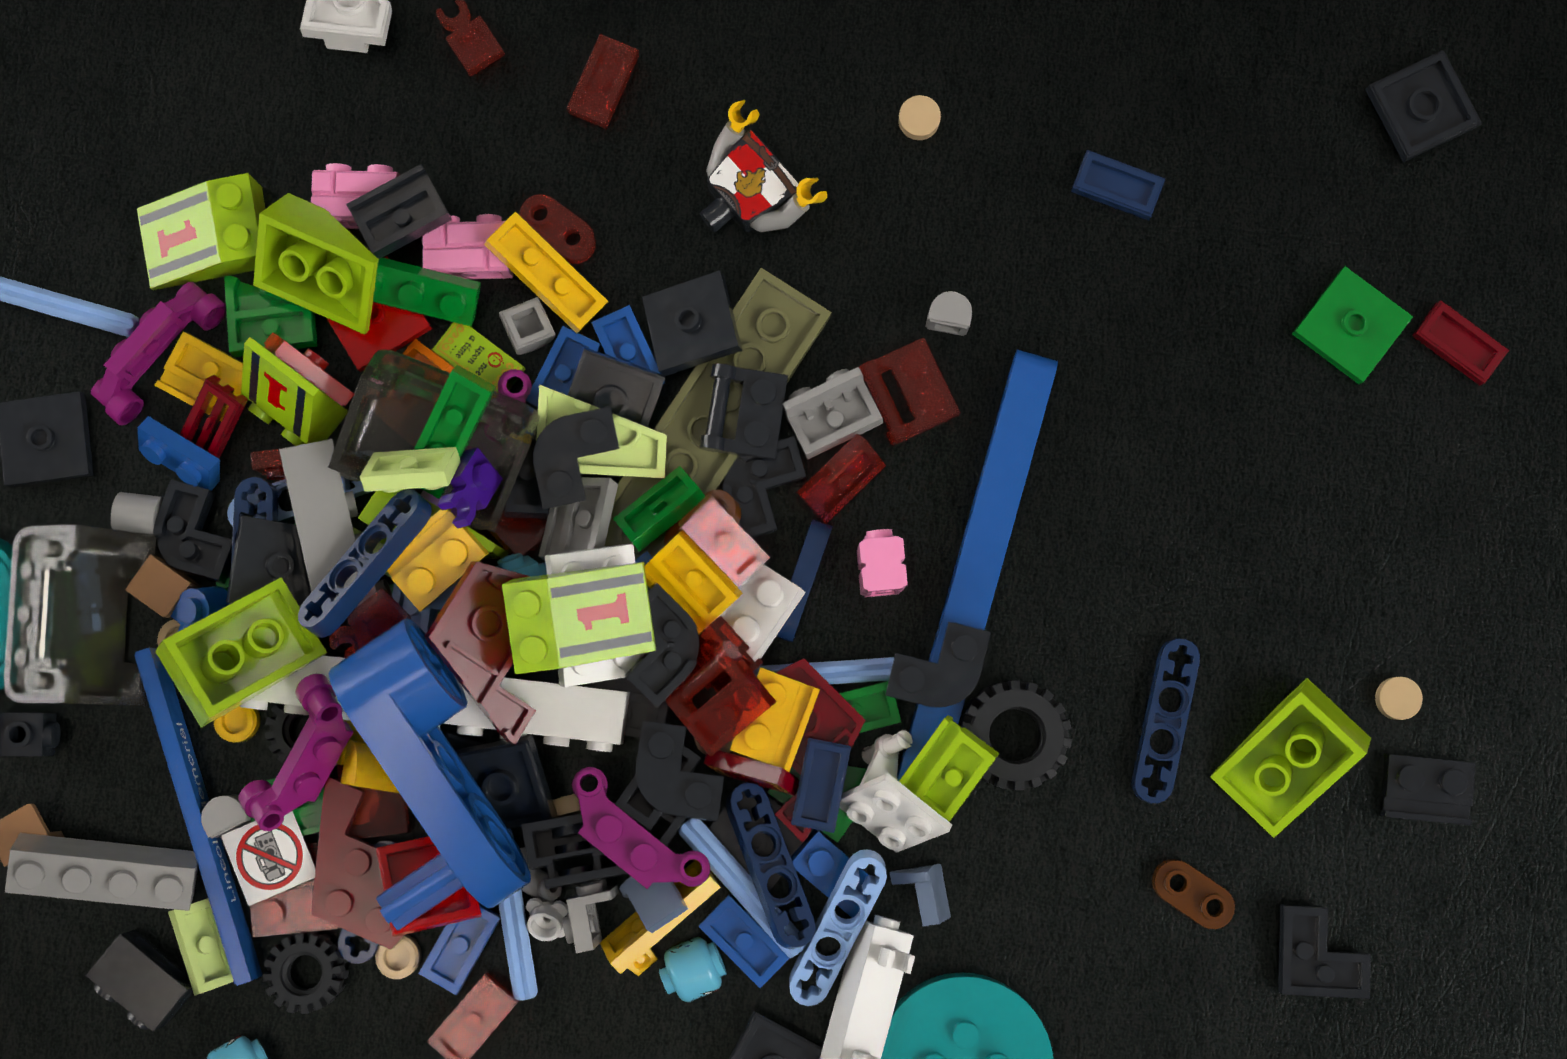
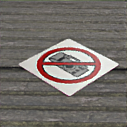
[221,811,316,906]

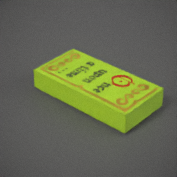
[432,322,526,400]

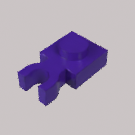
[437,447,503,529]

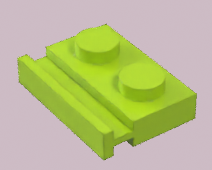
[899,715,999,822]

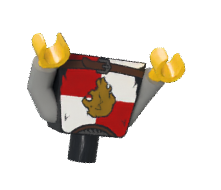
[699,100,827,232]

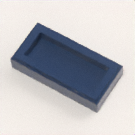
[1071,150,1165,221]
[791,737,851,833]

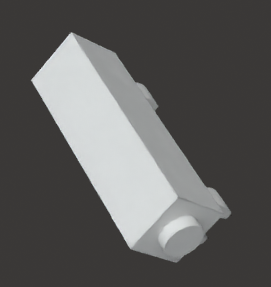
[820,915,915,1059]

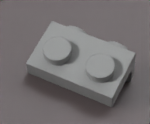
[782,367,883,460]
[563,879,619,953]

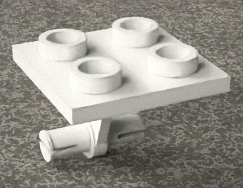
[839,730,952,853]

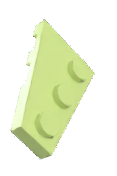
[536,385,667,478]

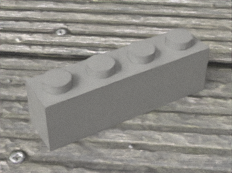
[279,439,378,618]
[5,833,198,911]

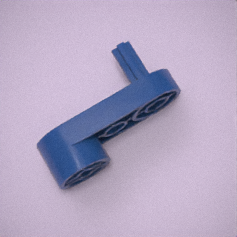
[328,618,531,930]

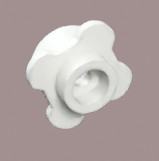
[526,898,568,941]

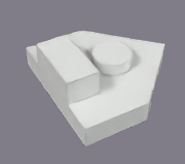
[300,0,392,53]

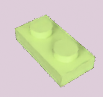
[360,447,461,493]
[168,898,234,996]

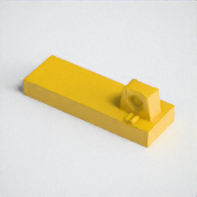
[484,212,608,334]
[600,860,721,976]

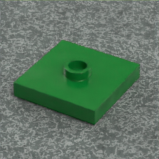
[1292,266,1413,385]

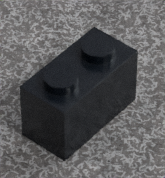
[86,930,193,1031]

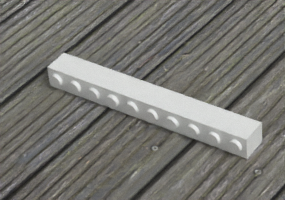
[240,655,630,752]

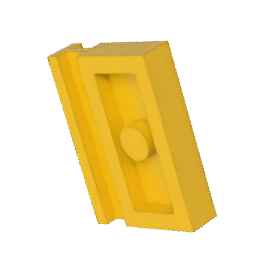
[155,331,243,422]
[387,509,489,612]
[645,529,743,635]
[730,667,820,772]

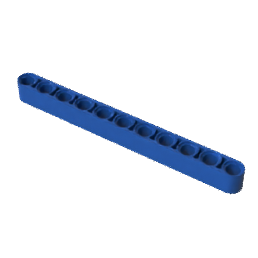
[897,350,1058,781]

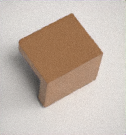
[125,554,204,618]
[0,804,64,867]

